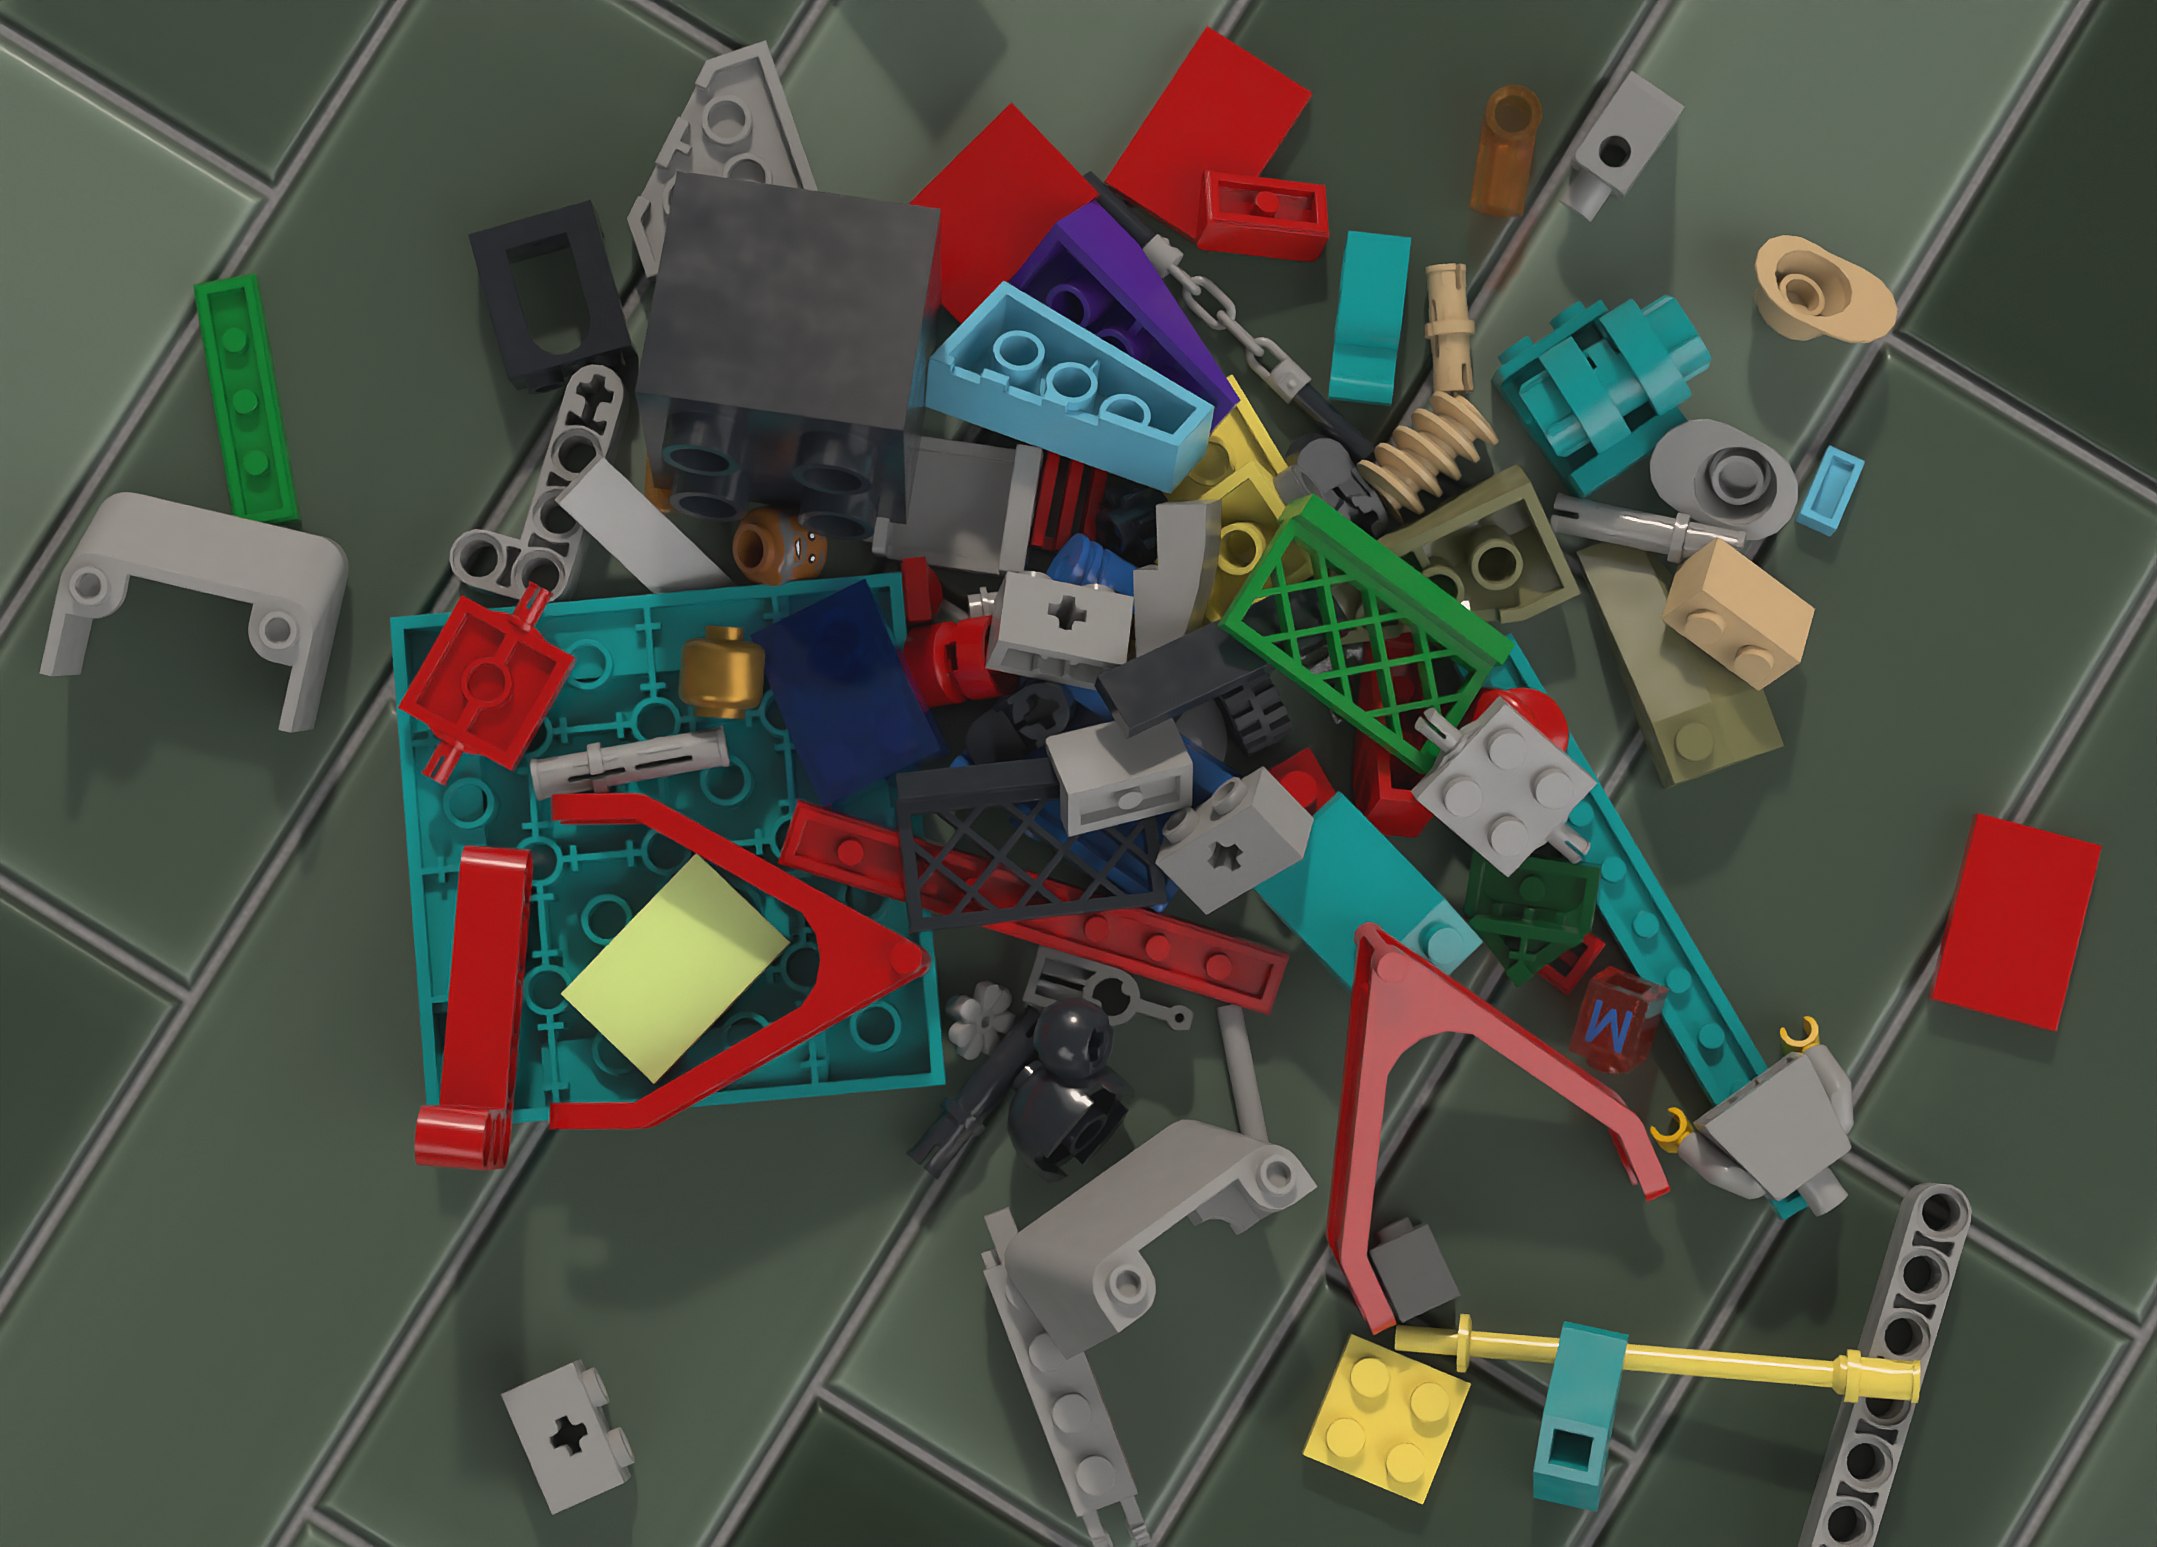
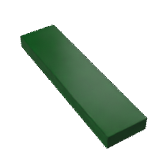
[193,273,302,526]

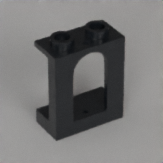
[468,199,638,395]

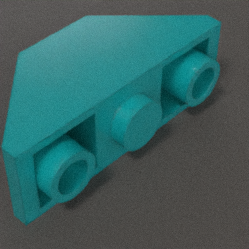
[1533,1321,1629,1512]

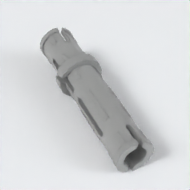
[1550,492,1747,564]
[530,725,730,801]

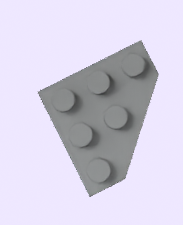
[627,40,818,282]

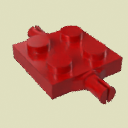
[398,581,577,786]

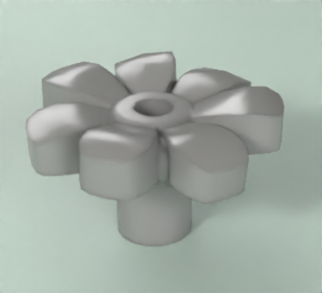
[945,980,1016,1060]

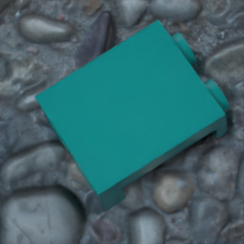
[1491,300,1688,499]

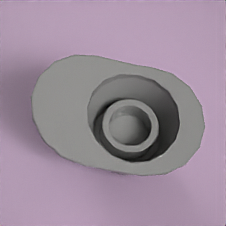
[1650,419,1798,540]

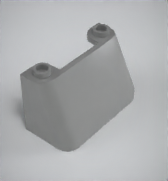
[1004,1120,1317,1360]

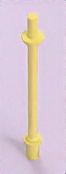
[1395,1314,1921,1403]

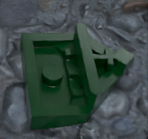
[1464,848,1602,988]

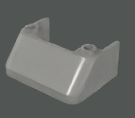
[39,492,349,733]

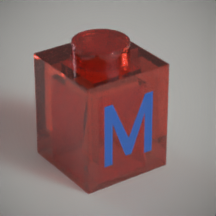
[1569,966,1669,1074]

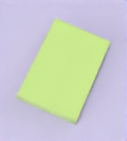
[561,853,791,1084]

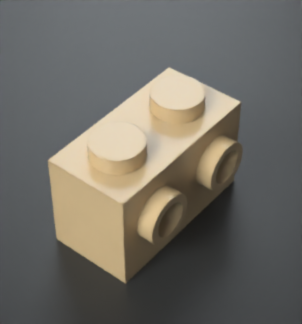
[1661,537,1815,691]

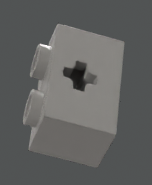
[985,571,1134,691]
[1156,767,1314,915]
[501,1358,635,1515]

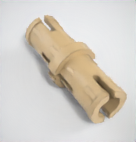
[1424,263,1475,395]

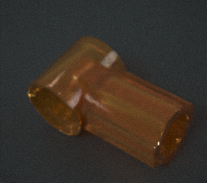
[1468,85,1542,218]

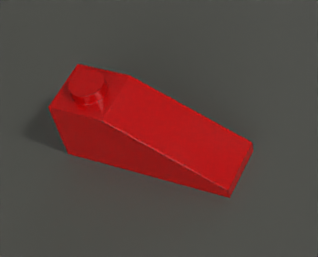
[1352,632,1434,838]

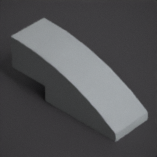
[1133,499,1222,658]

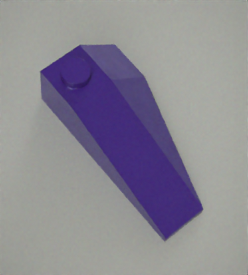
[1009,199,1241,437]

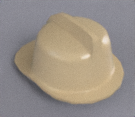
[1753,235,1898,343]

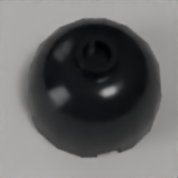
[1007,1060,1135,1183]

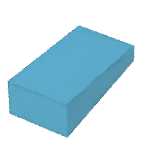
[1794,445,1865,537]

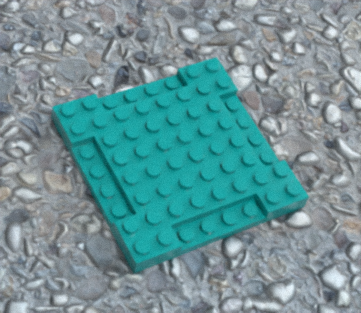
[390,572,947,1124]

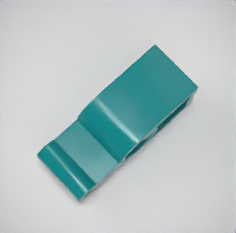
[1327,230,1411,406]

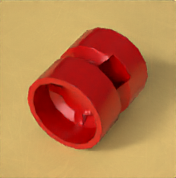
[903,614,1021,708]

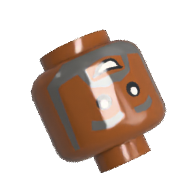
[732,505,828,587]

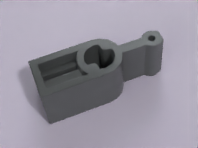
[1022,945,1194,1032]

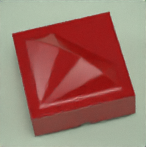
[900,556,943,630]

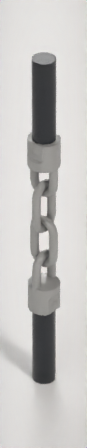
[1083,171,1376,464]

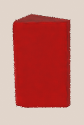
[1196,170,1329,262]

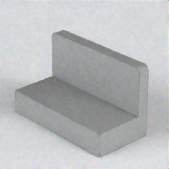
[1046,718,1193,837]

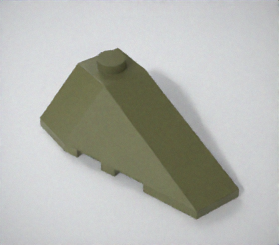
[1324,464,1581,647]
[1575,542,1784,790]

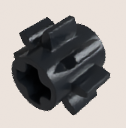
[1095,480,1168,563]

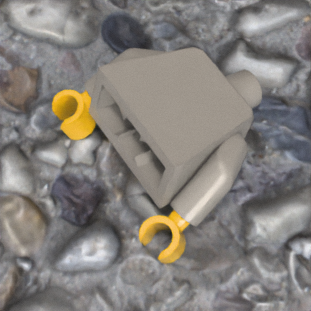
[1650,1016,1854,1216]

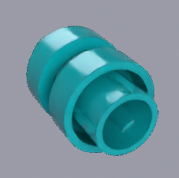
[1518,295,1712,457]

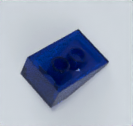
[750,579,950,809]

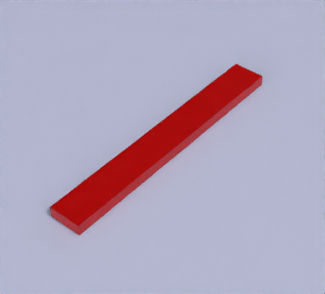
[778,799,1290,1015]

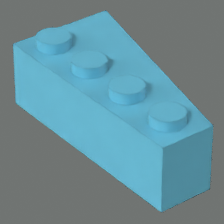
[925,281,1215,494]

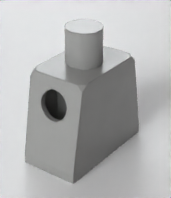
[1559,70,1685,222]

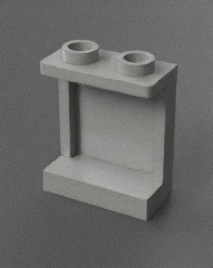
[863,436,1044,578]

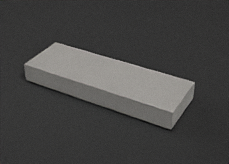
[555,453,737,594]

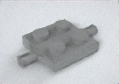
[1411,696,1597,877]

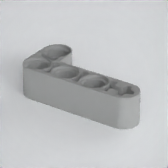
[449,365,631,604]

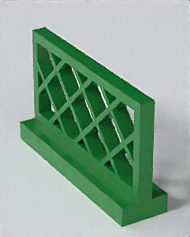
[1217,493,1515,774]

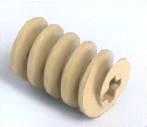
[1356,391,1499,525]

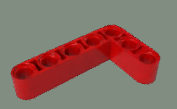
[415,845,533,1171]

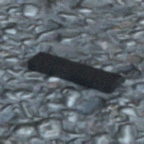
[1094,576,1351,739]

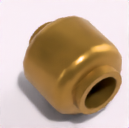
[678,625,765,719]

